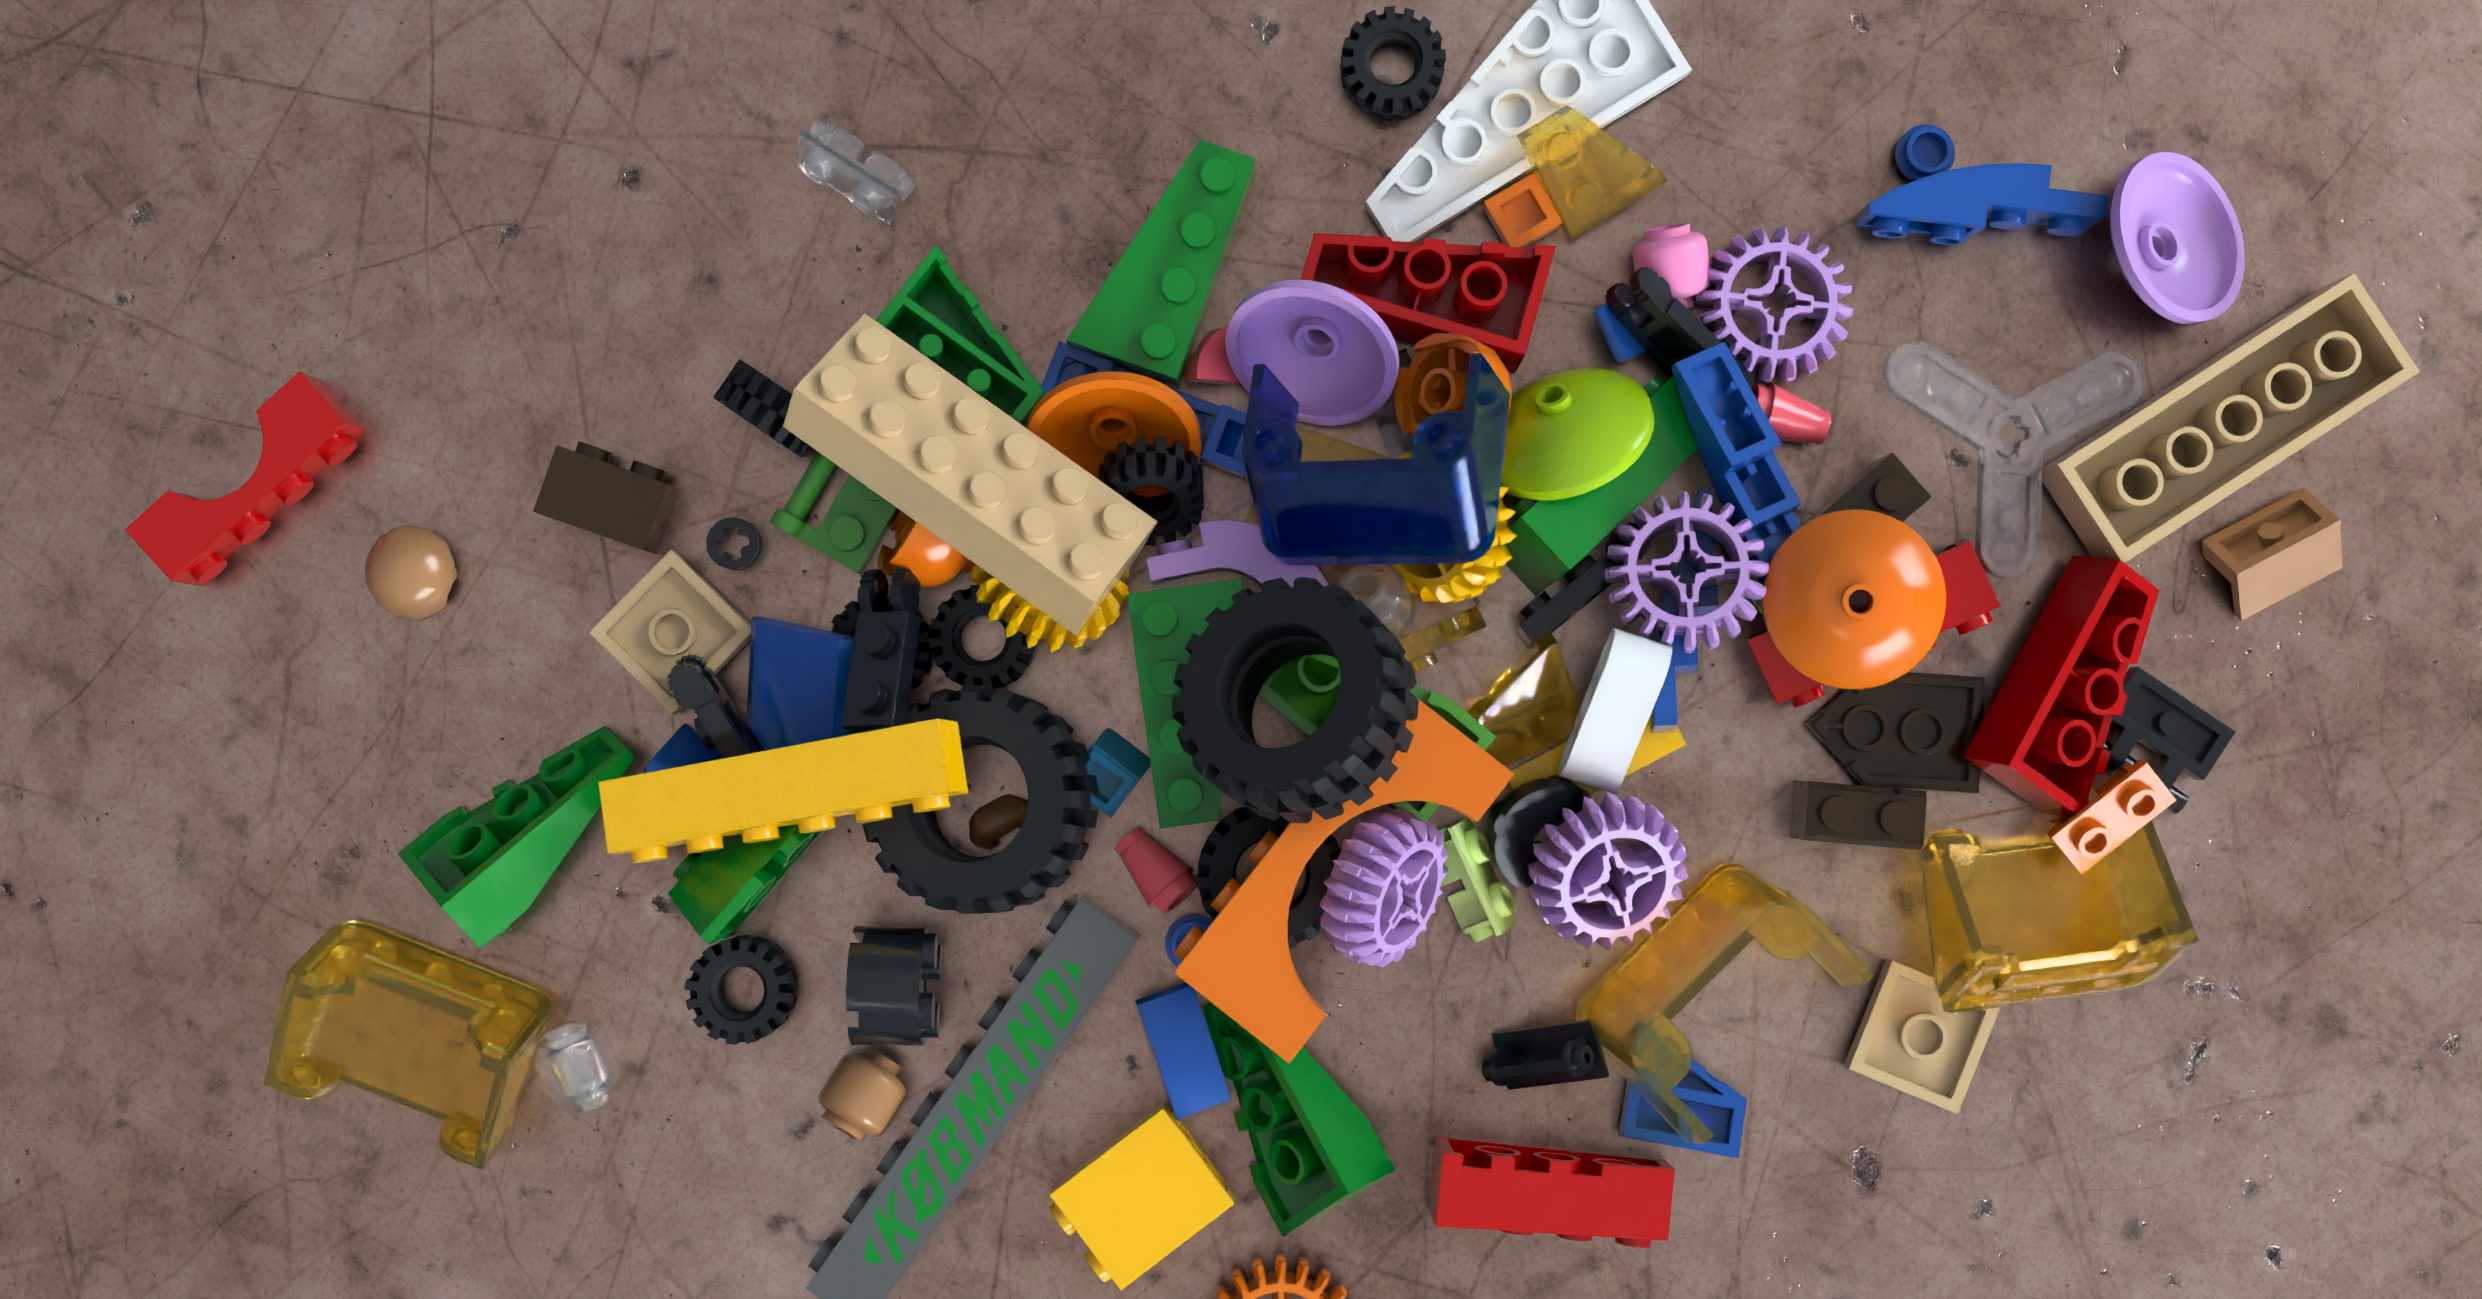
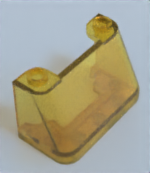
[1920,820,2199,1013]
[263,921,551,1170]

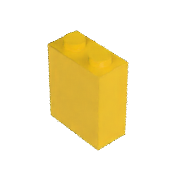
[1049,1101,1235,1290]

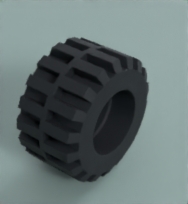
[1197,806,1341,949]

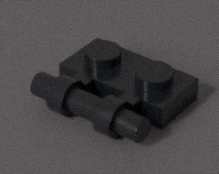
[2103,666,2236,814]

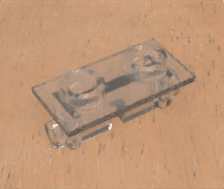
[795,120,916,226]

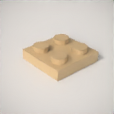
[589,550,751,715]
[1843,959,2001,1114]

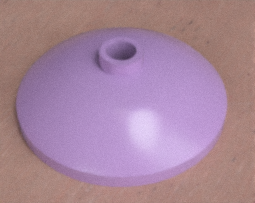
[2109,152,2245,325]
[1225,280,1399,426]

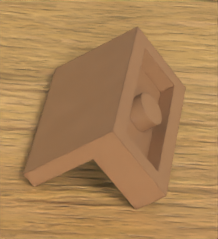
[2202,487,2343,621]

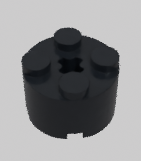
[846,926,943,1046]

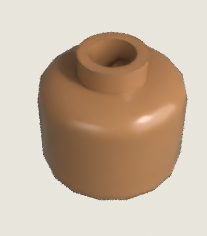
[818,1049,907,1142]

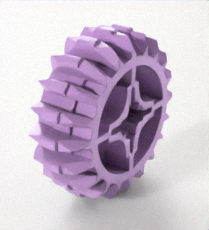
[1694,226,1854,384]
[1605,491,1769,653]
[1527,792,1689,951]
[1320,806,1448,968]

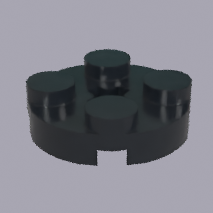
[1488,775,1598,888]

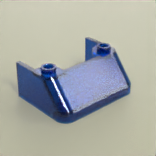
[1242,353,1510,566]

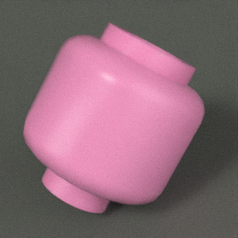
[1632,223,1712,308]

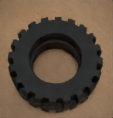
[1172,577,1419,823]
[862,685,1098,914]

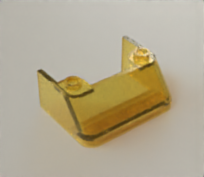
[1576,863,1875,1144]

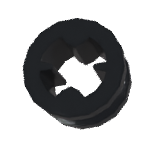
[706,517,763,571]

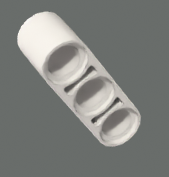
[1558,628,1672,794]

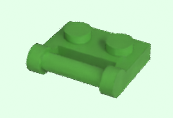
[770,451,899,575]

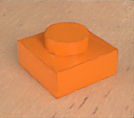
[1482,173,1563,248]

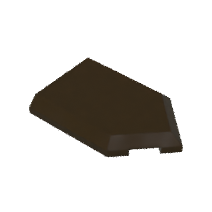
[1806,672,1985,793]

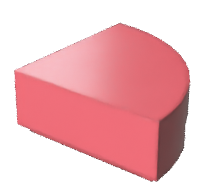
[1185,326,1240,385]

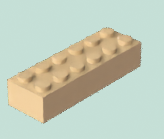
[2036,273,2420,563]
[783,313,1158,635]

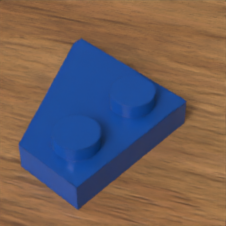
[1618,1024,1747,1158]

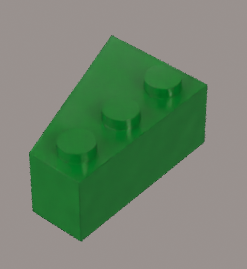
[875,244,1044,427]

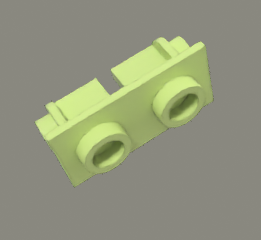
[1439,817,1517,943]

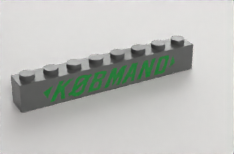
[806,895,1140,1299]

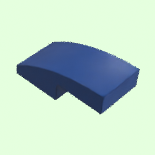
[1135,982,1231,1120]

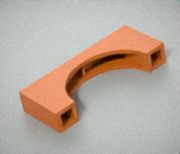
[1173,697,1515,1063]

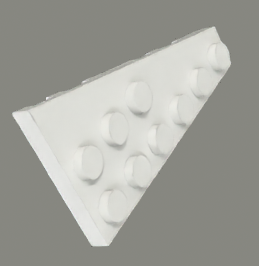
[1365,0,1692,242]

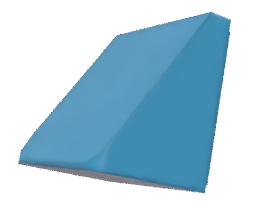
[1085,728,1151,818]

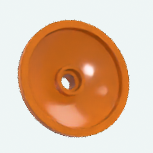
[1026,371,1202,497]
[1762,509,1946,689]

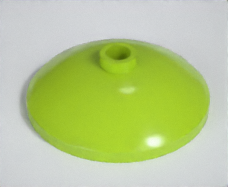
[1480,367,1654,501]

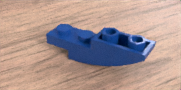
[1855,163,2107,245]

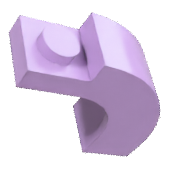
[1146,520,1328,588]

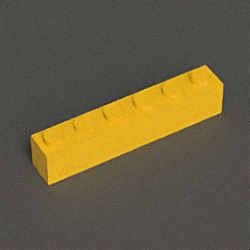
[598,718,968,863]

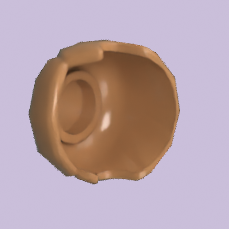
[364,525,458,620]

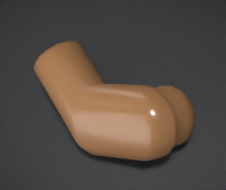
[969,795,1028,849]

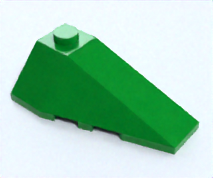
[398,726,635,949]
[668,817,835,944]
[1202,1002,1396,1237]

